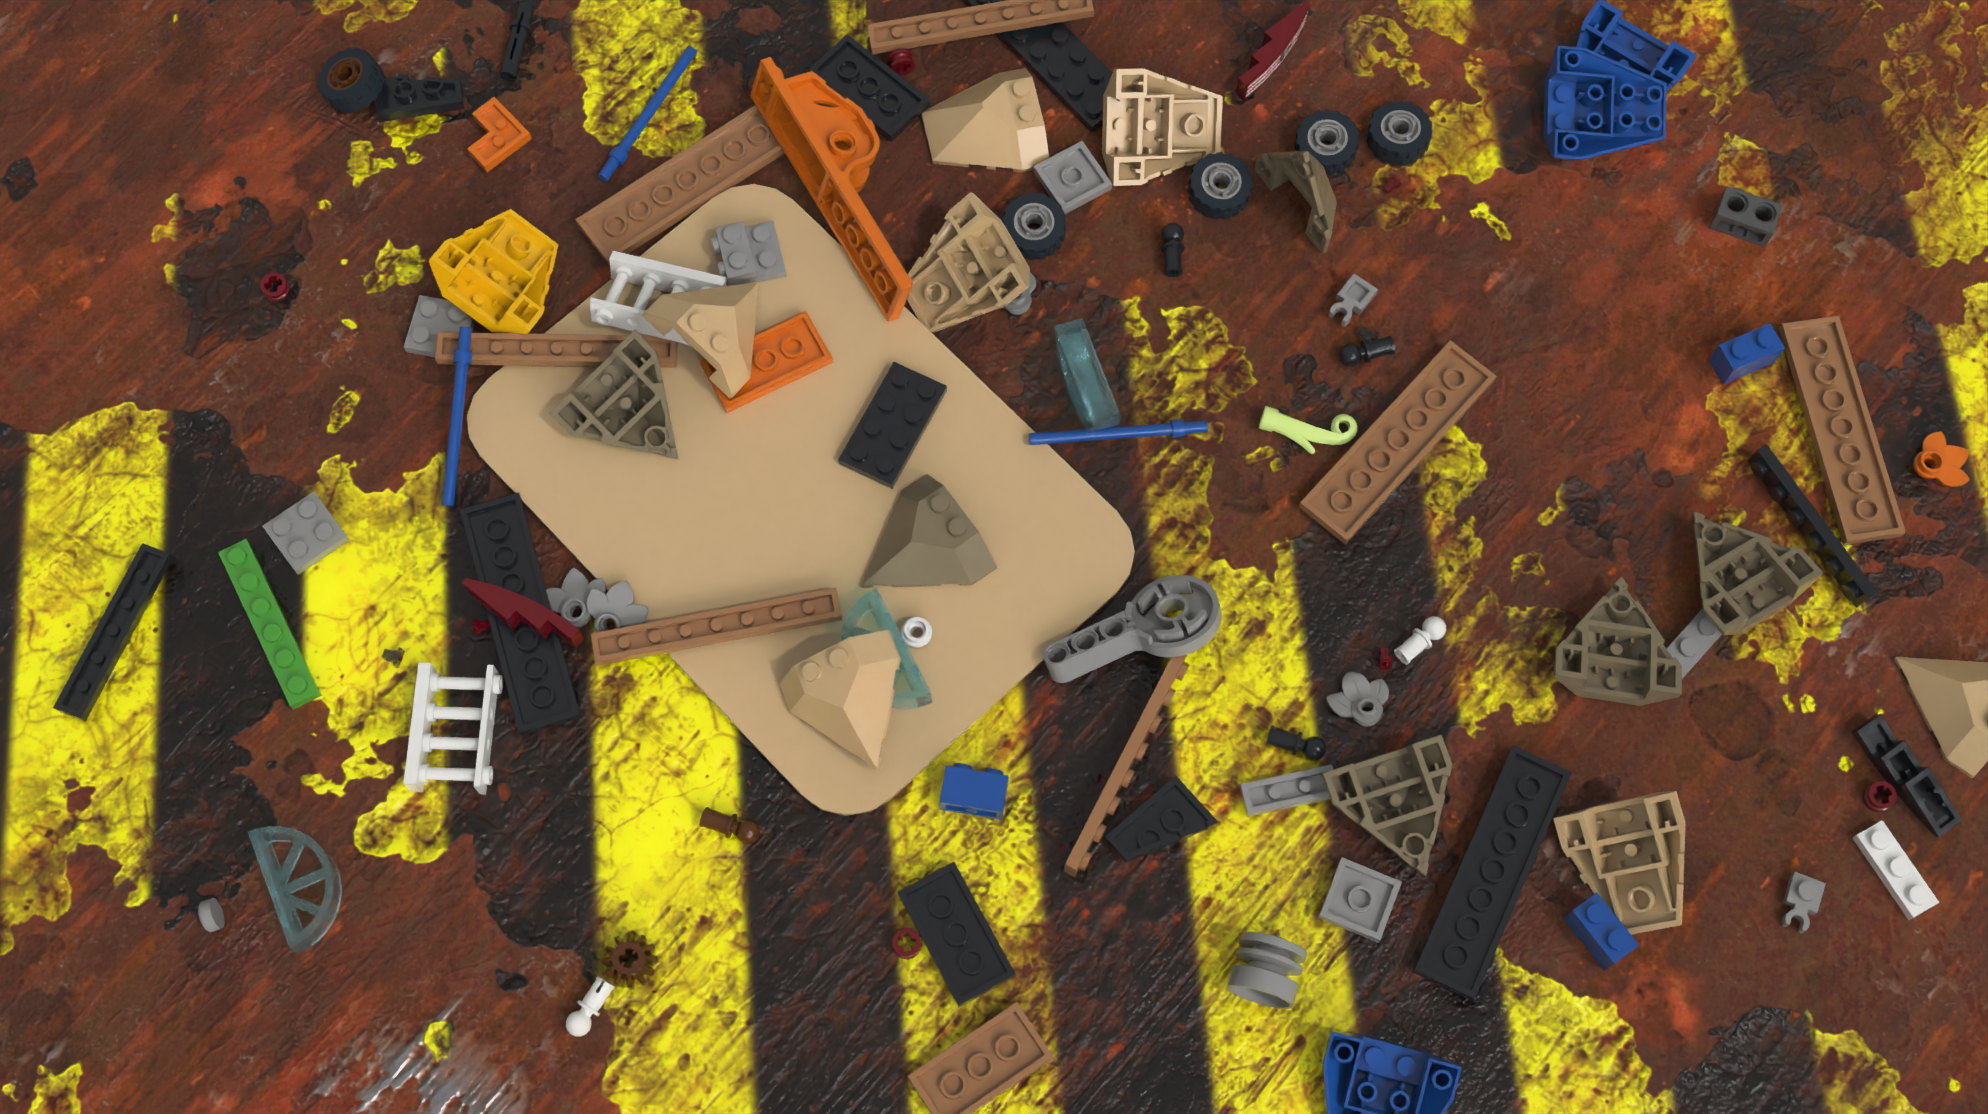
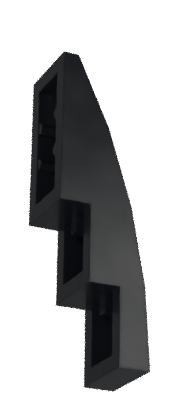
[1851,714,1963,837]

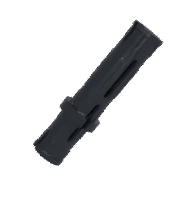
[499,0,536,82]

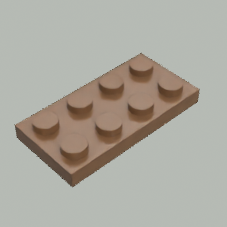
[907,1002,1054,1114]

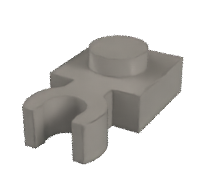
[1328,274,1378,327]
[1781,872,1826,934]

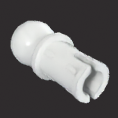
[1394,616,1446,665]
[566,976,615,1037]

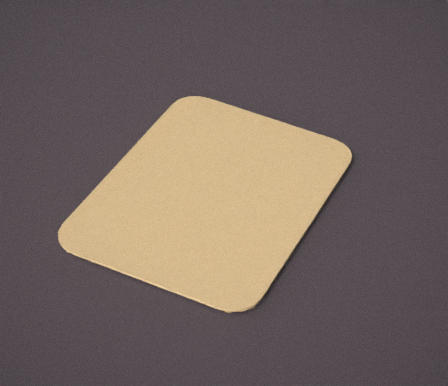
[467,184,1135,816]

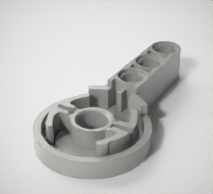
[1043,575,1222,683]

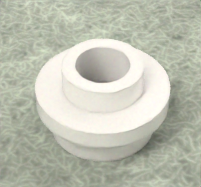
[901,617,932,648]

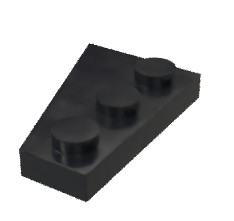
[376,74,465,122]
[1105,776,1219,863]

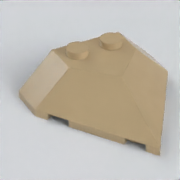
[642,282,759,399]
[779,630,901,771]
[1893,657,1988,778]

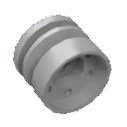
[1226,932,1307,1009]

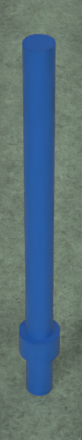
[598,46,697,182]
[442,326,473,507]
[1029,419,1208,445]

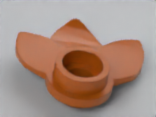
[1913,431,1970,487]

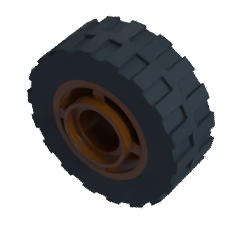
[317,47,385,113]

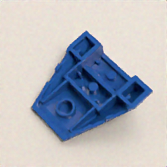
[1576,0,1697,92]

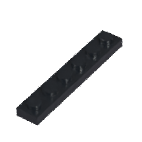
[1748,444,1877,608]
[53,543,173,722]

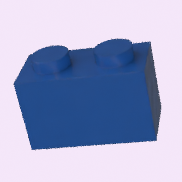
[1708,323,1785,385]
[940,763,1009,820]
[1563,893,1639,971]

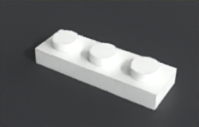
[1853,820,1939,920]

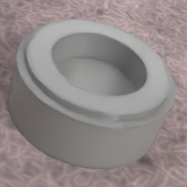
[198,898,225,932]

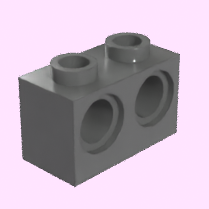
[1709,186,1783,248]

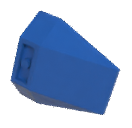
[1543,45,1667,161]
[1323,1030,1462,1114]

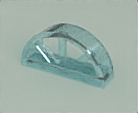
[1054,318,1121,433]
[841,587,932,709]
[248,826,342,954]

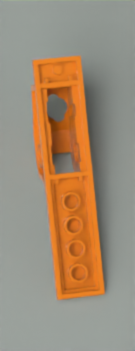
[750,57,913,322]

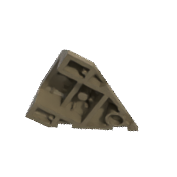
[1254,151,1337,254]
[549,329,678,459]
[861,474,997,588]
[1693,512,1823,635]
[1554,576,1682,706]
[1322,734,1453,876]

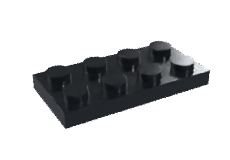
[808,34,930,142]
[838,362,947,489]
[897,862,1016,1008]

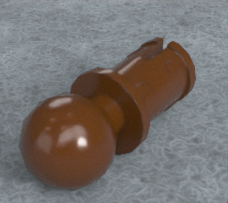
[699,807,760,844]

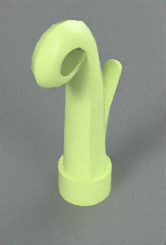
[1258,406,1358,454]

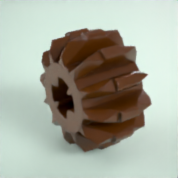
[602,933,659,990]

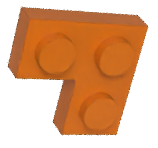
[467,97,532,172]

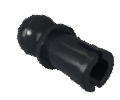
[1161,223,1185,277]
[1338,336,1395,367]
[1266,725,1327,761]

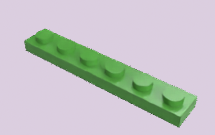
[218,539,322,710]

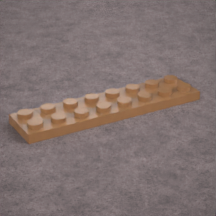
[575,105,785,266]
[1778,316,1906,545]
[1299,340,1497,545]

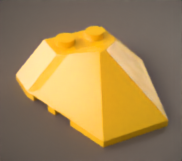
[428,209,558,334]

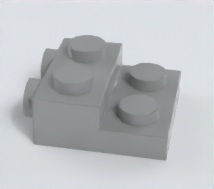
[711,221,786,286]

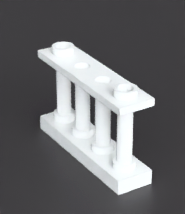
[589,251,727,346]
[403,662,503,795]

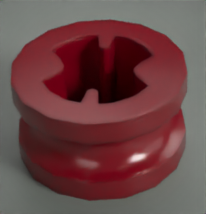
[888,49,915,75]
[260,272,289,301]
[1863,781,1897,812]
[892,928,922,960]

